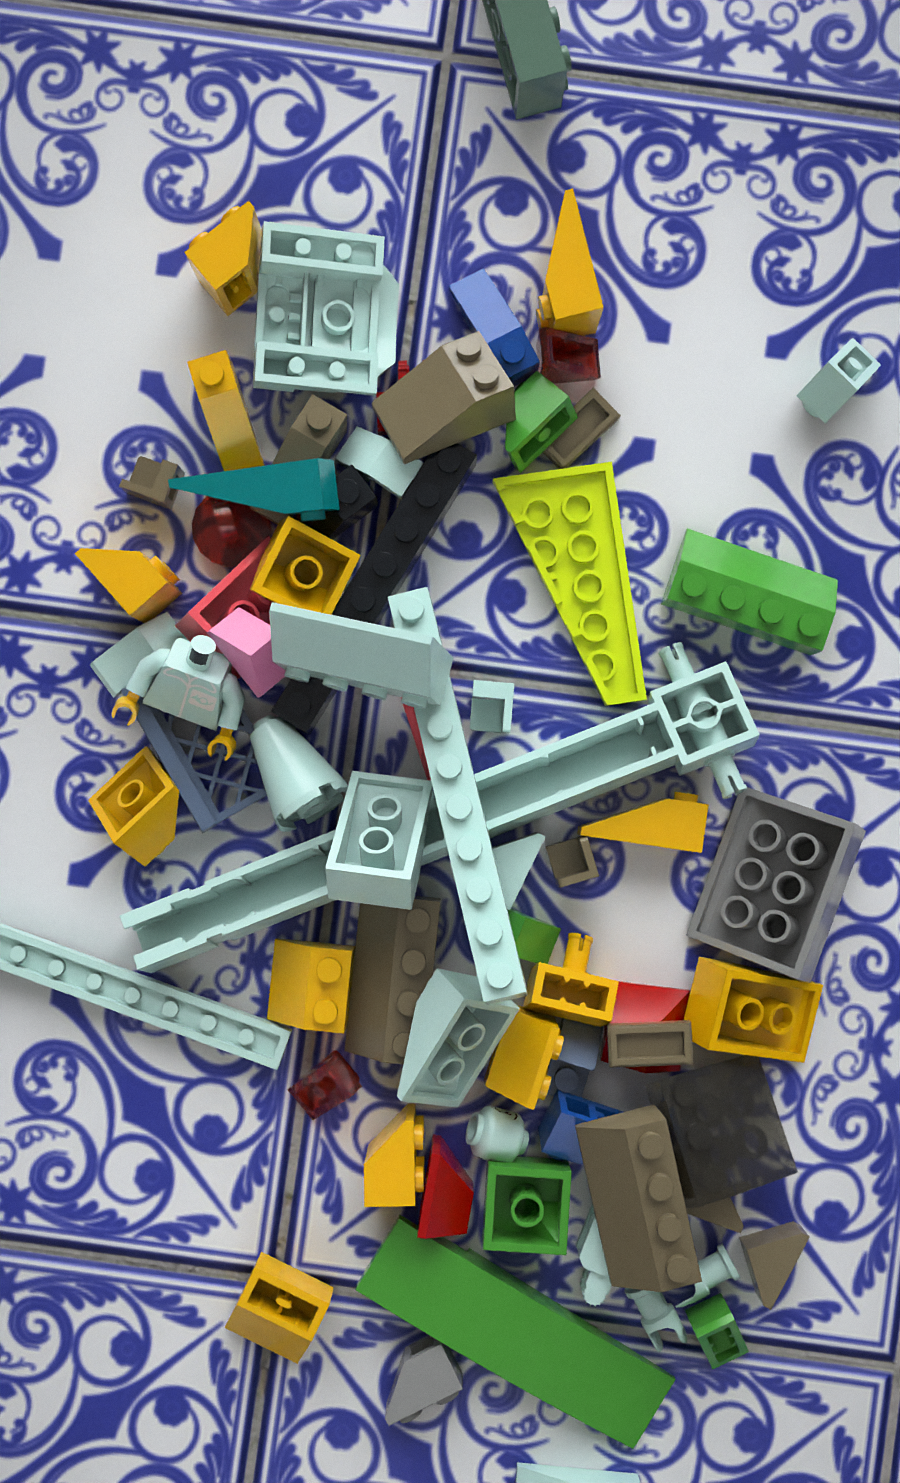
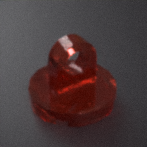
[191,496,273,569]

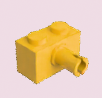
[523,933,619,1027]

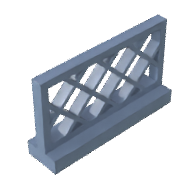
[121,687,267,834]

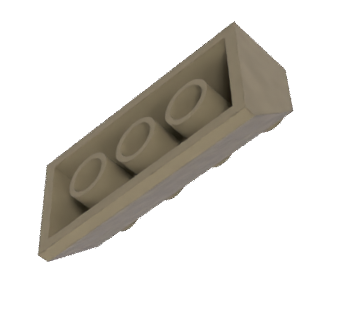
[345,896,441,1065]
[575,1104,702,1292]

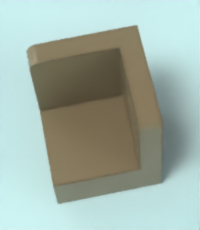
[119,456,185,510]
[545,836,599,888]

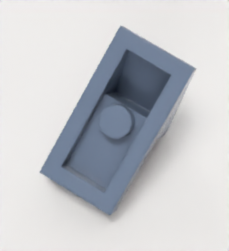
[547,1018,603,1097]

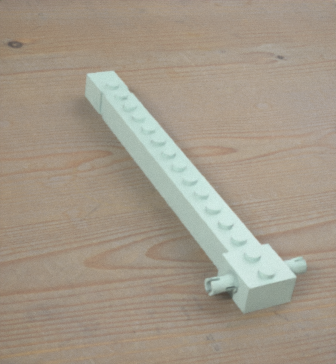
[120,642,760,973]

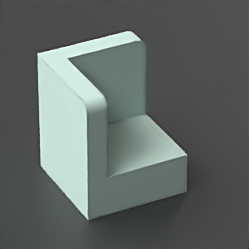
[470,680,514,734]

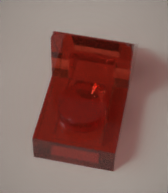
[287,1050,362,1120]

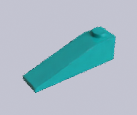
[168,458,339,522]

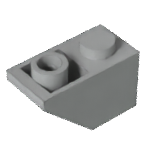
[385,1335,463,1426]

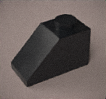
[293,465,379,540]

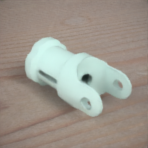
[675,1243,741,1308]
[625,1288,687,1352]

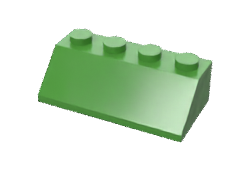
[661,528,838,655]

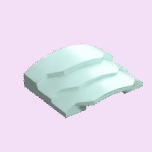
[253,221,399,396]

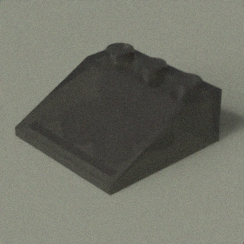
[644,1055,798,1208]

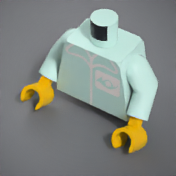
[111,635,245,761]

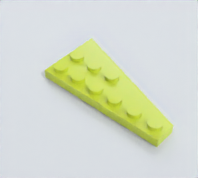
[492,462,647,706]

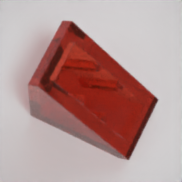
[536,327,601,384]

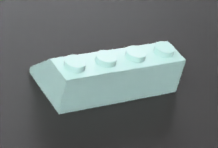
[269,602,453,709]

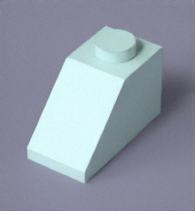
[796,338,881,423]
[492,832,545,910]

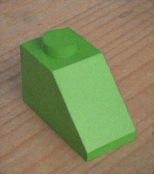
[505,371,578,473]

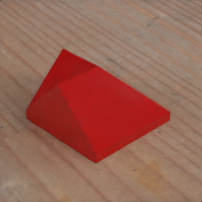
[600,981,690,1074]
[417,1134,474,1239]

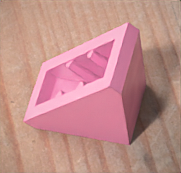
[206,607,286,698]

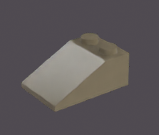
[372,331,516,464]

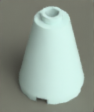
[250,715,348,832]

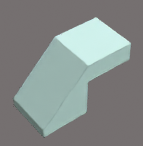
[335,426,424,499]
[90,612,189,698]

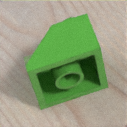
[482,1156,572,1255]

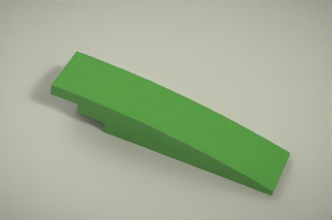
[355,1214,676,1449]

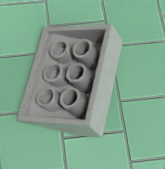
[686,787,866,983]

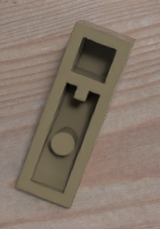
[250,394,347,525]

